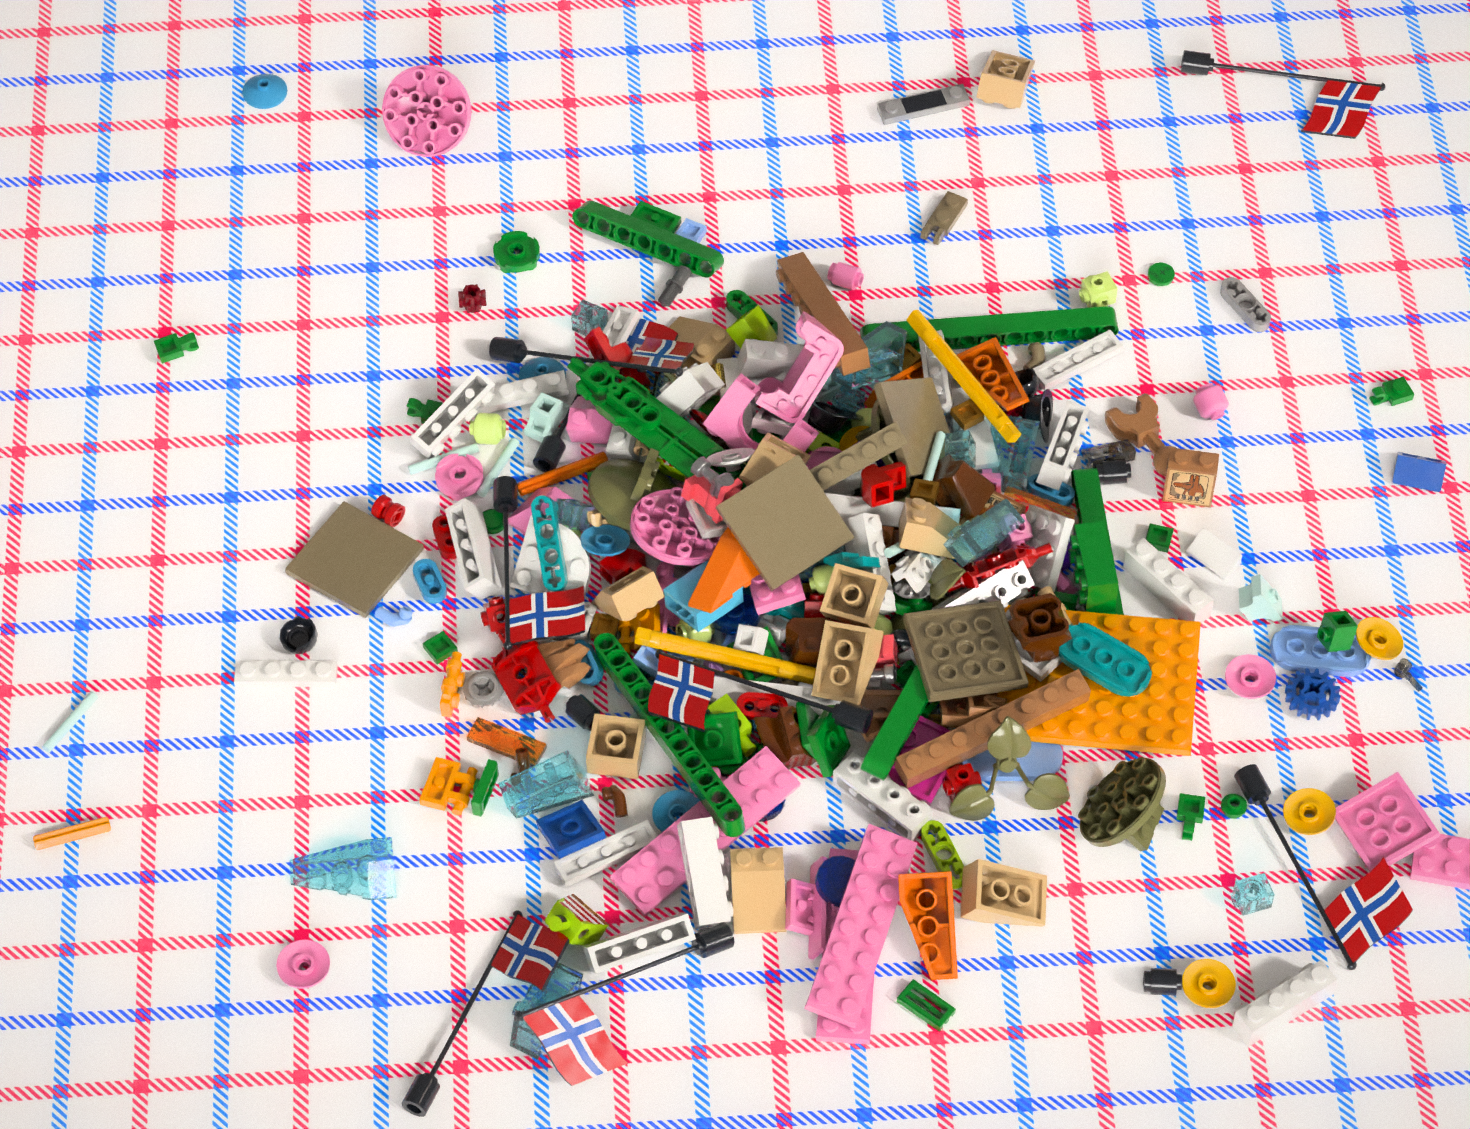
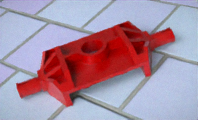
[948,543,1053,593]
[491,631,561,723]

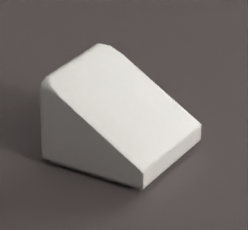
[733,624,769,655]

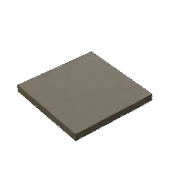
[873,377,959,478]
[716,454,855,591]
[285,501,424,618]
[903,600,1029,702]

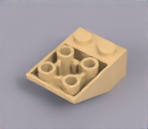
[739,433,811,486]
[591,566,665,621]

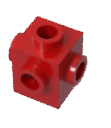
[480,596,513,634]
[942,763,982,802]

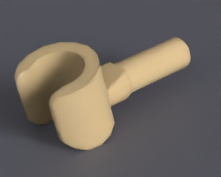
[587,510,609,527]

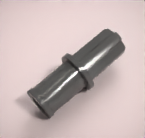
[658,265,692,307]

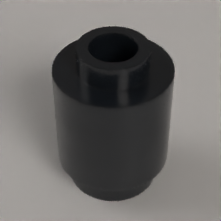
[1095,459,1131,485]
[565,694,601,731]
[1143,968,1182,996]

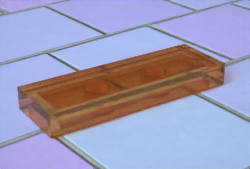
[1004,486,1077,519]
[466,717,547,768]

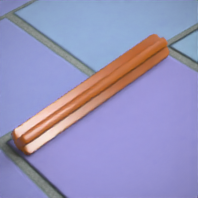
[517,451,608,496]

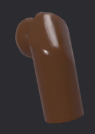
[510,748,531,787]
[602,785,628,818]

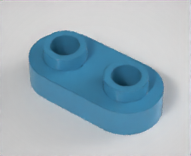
[1027,474,1075,507]
[413,559,447,604]
[574,640,604,686]

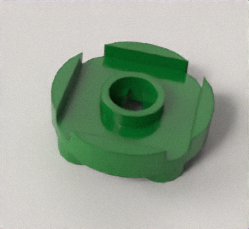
[493,231,540,273]

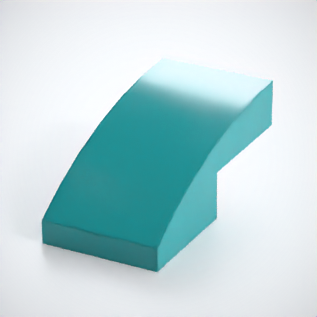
[823,552,880,570]

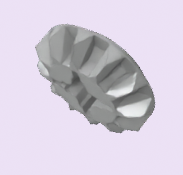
[892,578,931,599]
[463,671,504,709]

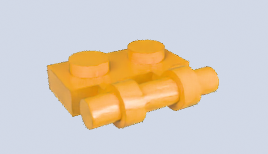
[618,604,660,656]
[440,652,465,718]
[419,757,478,816]

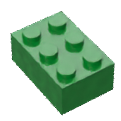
[1068,521,1119,613]

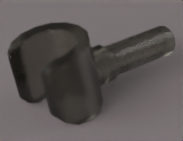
[1394,658,1423,692]

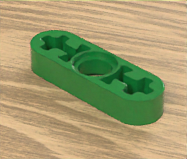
[726,290,778,336]

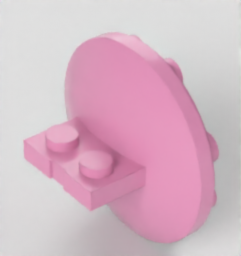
[382,65,471,157]
[630,487,720,568]

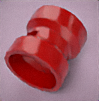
[371,494,406,527]

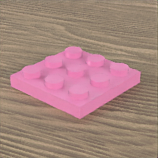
[1335,772,1440,872]

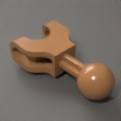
[1105,393,1176,476]

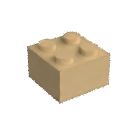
[820,563,889,629]
[586,713,646,779]

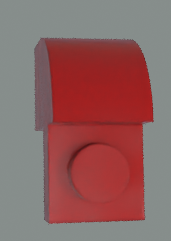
[861,461,906,508]
[599,548,651,585]

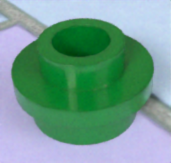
[1221,794,1247,819]

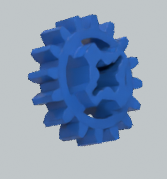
[1284,668,1341,721]

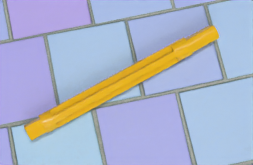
[906,309,1021,443]
[634,627,816,685]

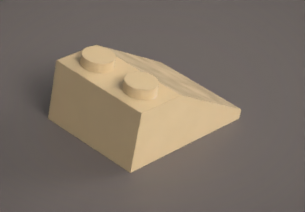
[976,50,1036,109]
[669,316,735,373]
[898,498,974,563]
[811,620,884,705]
[730,847,787,934]
[960,859,1047,927]

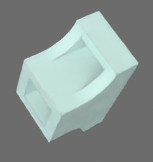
[524,392,570,443]
[1238,574,1283,622]

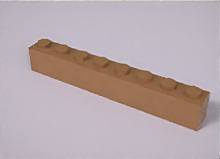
[775,252,870,376]
[895,669,1091,789]

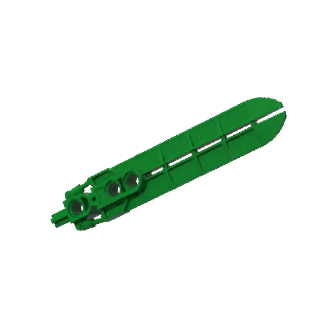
[567,357,747,490]

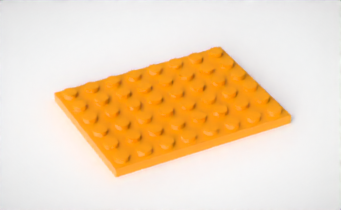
[997,605,1201,756]

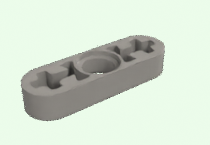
[1220,277,1271,332]

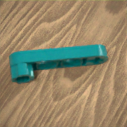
[531,495,568,591]

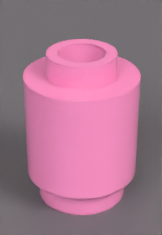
[827,262,864,290]

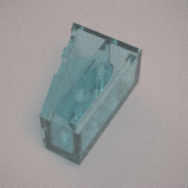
[831,321,907,390]
[990,416,1040,497]
[943,498,1025,568]
[498,750,594,819]
[510,962,583,1060]

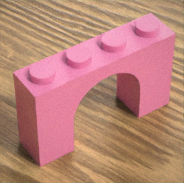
[703,373,819,462]

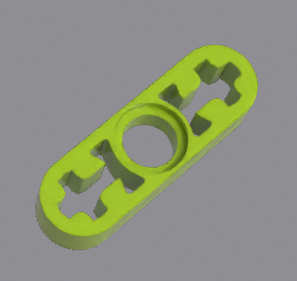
[921,820,965,889]

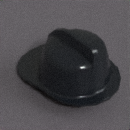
[1021,389,1053,443]
[808,399,863,434]

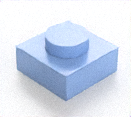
[676,218,707,243]

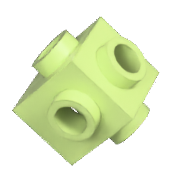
[1079,271,1118,308]

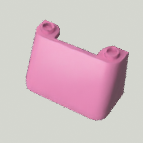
[754,311,844,423]

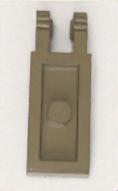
[920,191,968,245]

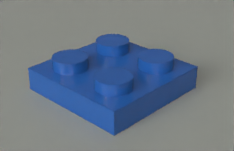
[536,799,606,859]

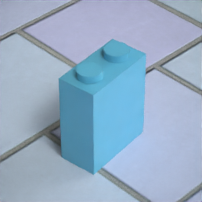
[663,560,744,632]

